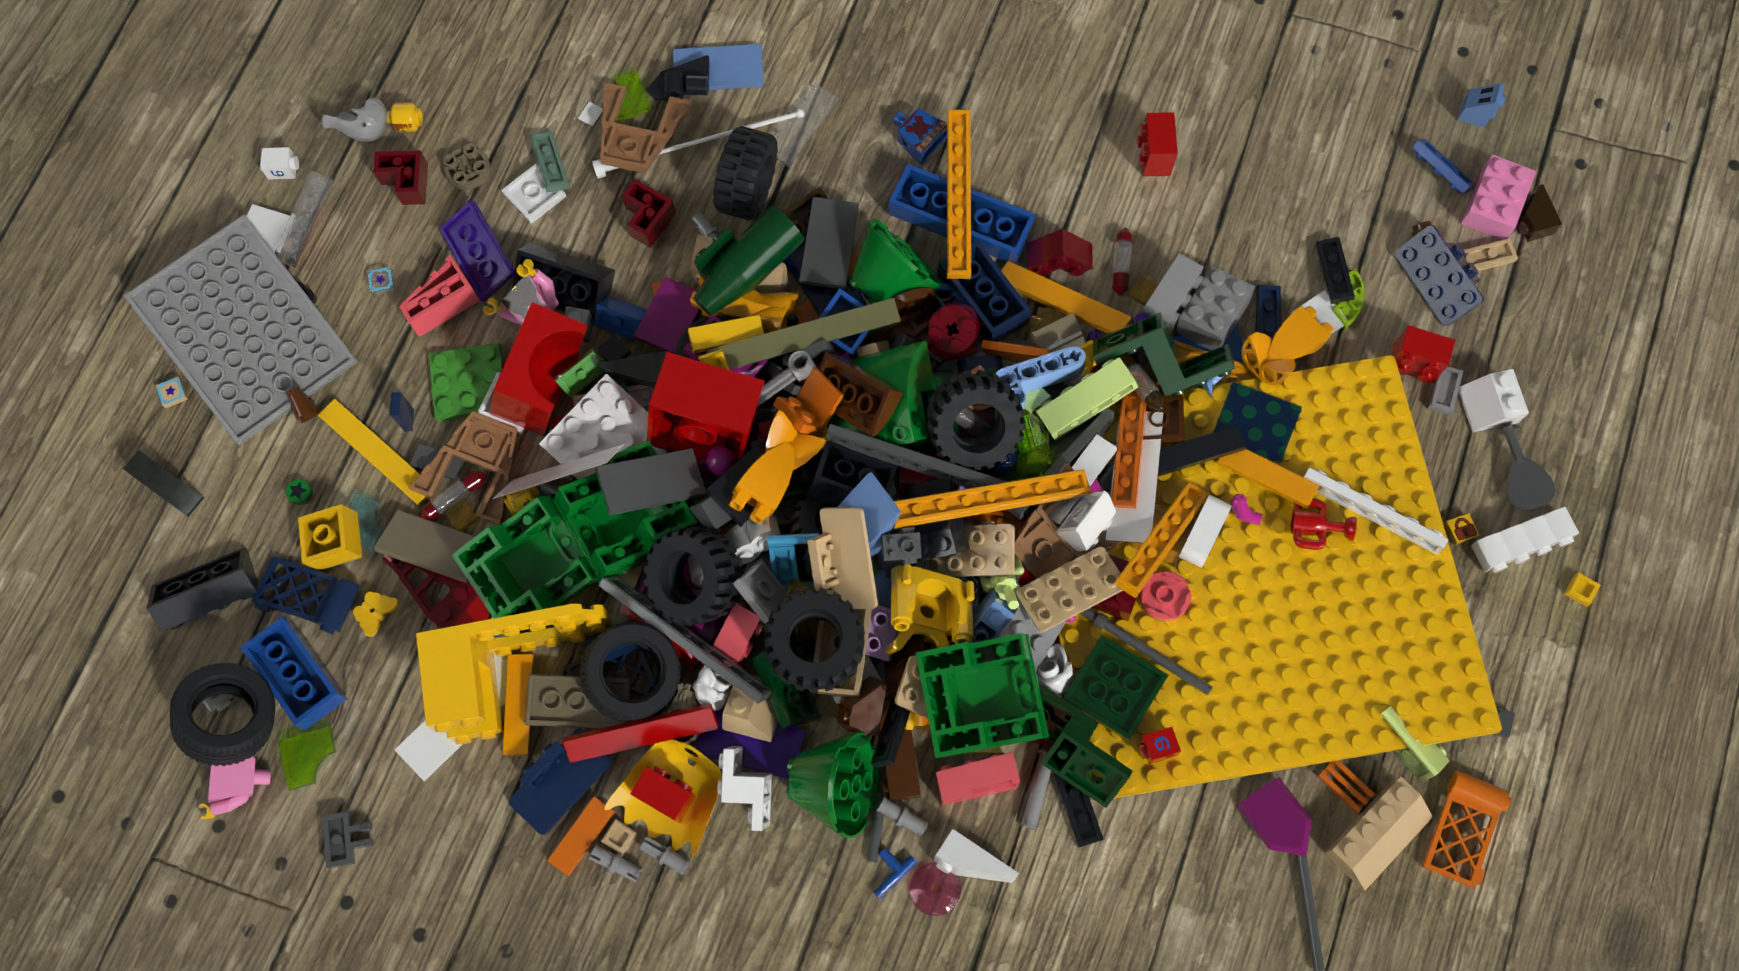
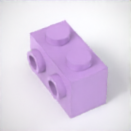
[866,604,898,662]

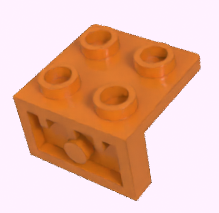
[773,368,843,436]

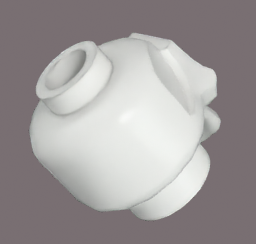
[1037,644,1074,697]
[692,665,731,711]

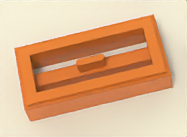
[1317,760,1375,813]

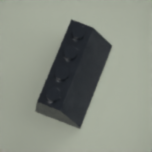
[512,242,615,319]
[147,547,258,632]

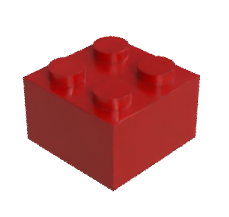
[1137,112,1178,177]
[1391,325,1455,383]
[630,766,696,823]

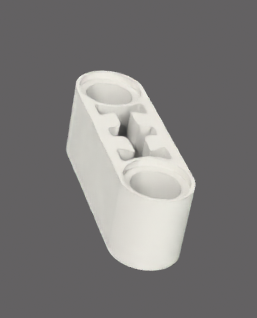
[1179,495,1232,568]

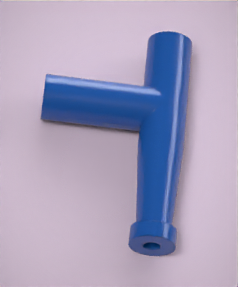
[873,847,918,899]

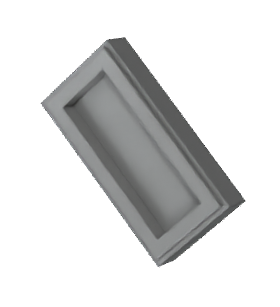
[1427,366,1464,416]

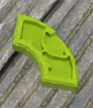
[1332,268,1365,330]

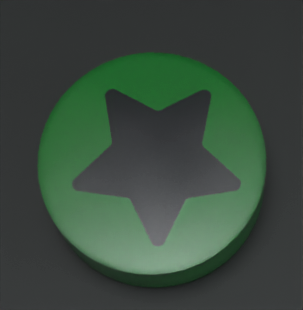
[286,479,313,505]

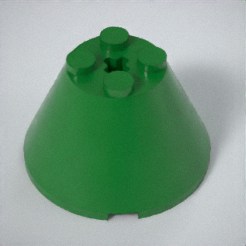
[849,218,942,304]
[786,732,880,838]

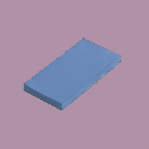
[673,44,764,90]

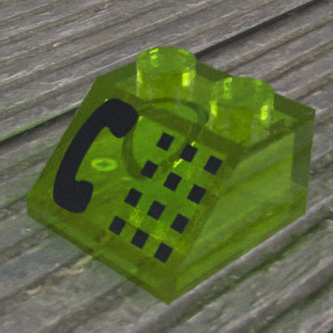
[1015,409,1055,478]

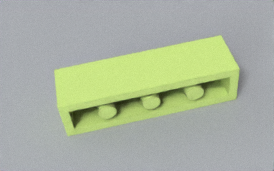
[1036,357,1138,441]

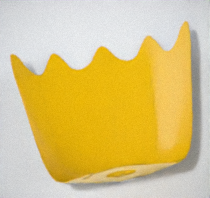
[604,739,722,858]

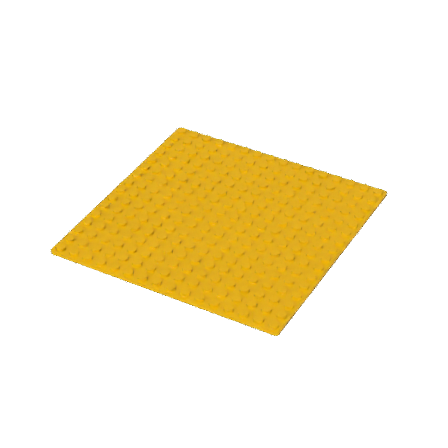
[1057,355,1502,801]

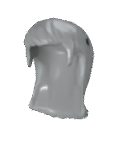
[322,98,388,142]

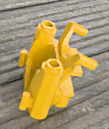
[885,564,974,655]

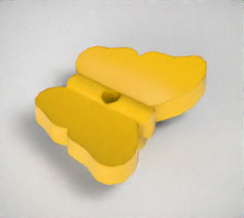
[353,592,399,637]

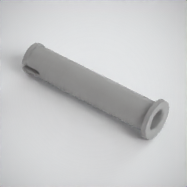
[1020,750,1051,830]

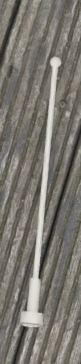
[592,109,804,179]

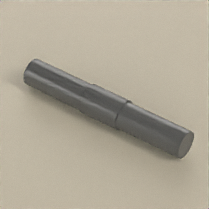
[867,793,886,863]

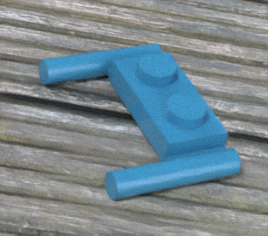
[767,533,819,592]

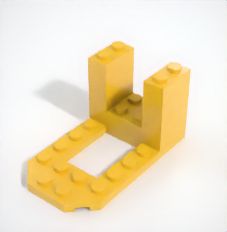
[416,604,612,745]

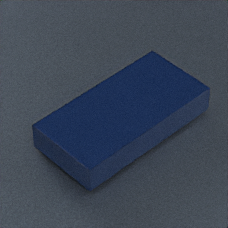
[390,392,414,432]

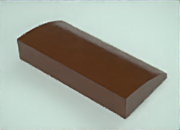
[819,352,903,437]

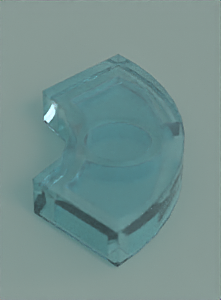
[350,492,384,556]

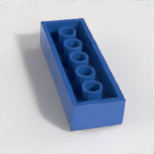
[889,164,1036,264]

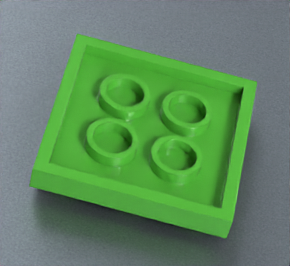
[429,342,503,422]

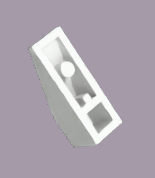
[933,829,1019,883]

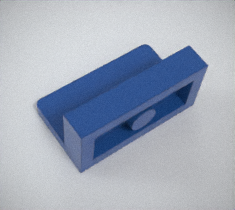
[593,296,647,341]

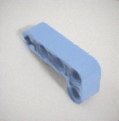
[996,346,1086,412]

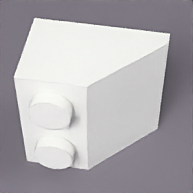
[1459,369,1529,433]
[1056,491,1116,551]

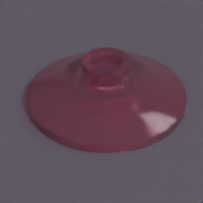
[909,862,961,916]

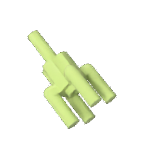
[979,556,1024,609]

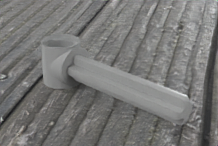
[757,350,817,407]

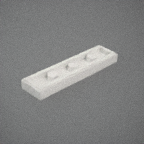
[1048,434,1117,527]

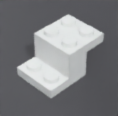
[718,746,772,831]

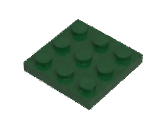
[1063,635,1169,742]

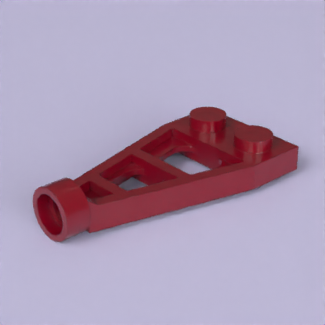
[383,555,478,628]

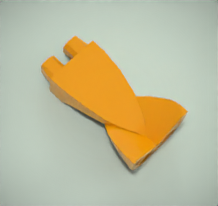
[690,276,800,334]
[1241,306,1334,385]
[729,410,827,525]

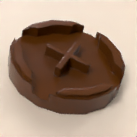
[894,288,937,315]

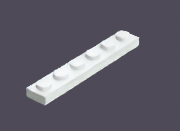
[1303,468,1449,555]

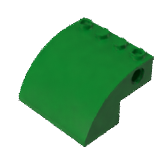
[827,341,936,446]
[552,441,697,584]
[452,494,598,638]
[916,633,1049,758]

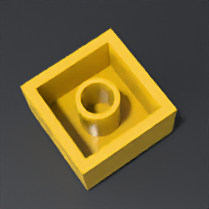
[298,504,362,571]

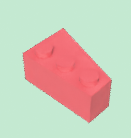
[399,255,480,337]
[700,601,765,674]
[935,752,1020,806]

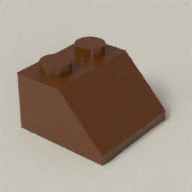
[835,676,887,736]

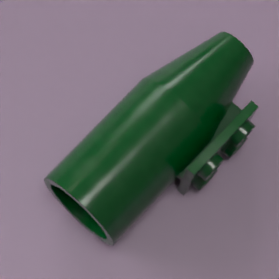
[693,205,804,315]

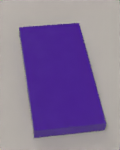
[439,200,517,302]
[694,708,806,780]

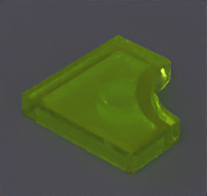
[602,70,652,123]
[279,727,336,791]

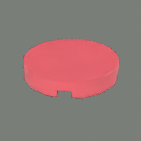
[1140,571,1191,621]

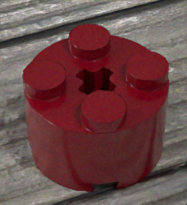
[928,302,980,353]

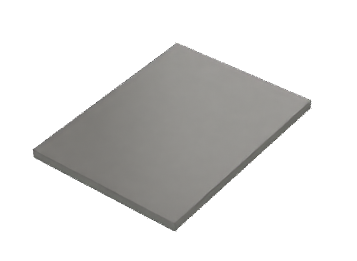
[123,214,358,446]

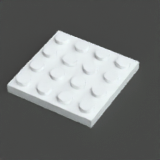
[539,373,667,480]

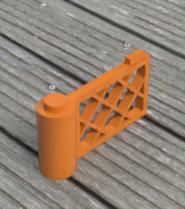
[1422,770,1511,888]

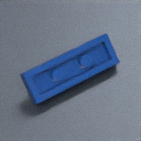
[1413,139,1476,193]

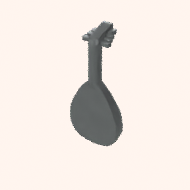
[1497,424,1556,511]

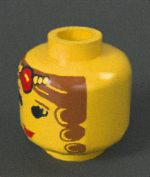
[387,102,423,132]

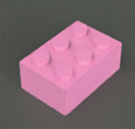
[1461,154,1536,240]

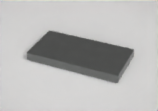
[799,197,859,290]
[595,448,706,516]

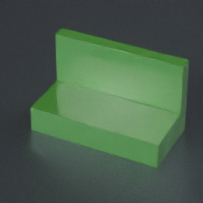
[555,349,606,398]

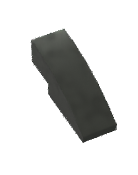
[122,450,204,517]

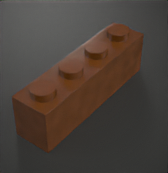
[876,695,921,802]

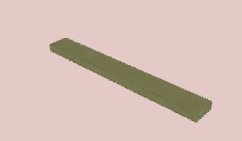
[707,298,901,370]

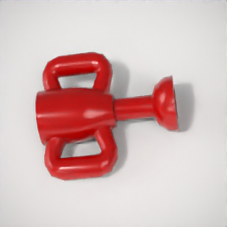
[1290,499,1357,550]

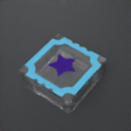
[368,267,395,295]

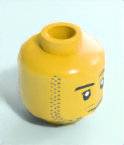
[503,486,540,515]

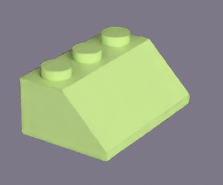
[1380,706,1449,782]

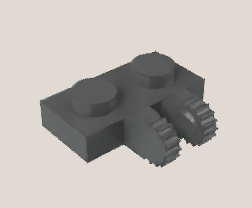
[322,811,374,869]

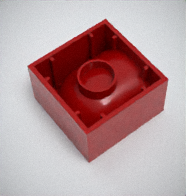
[490,302,588,436]
[646,352,764,460]

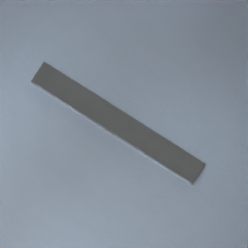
[825,424,1008,489]
[599,575,772,703]

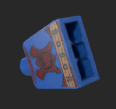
[892,109,947,165]

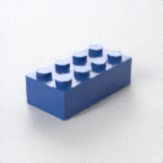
[240,616,347,731]

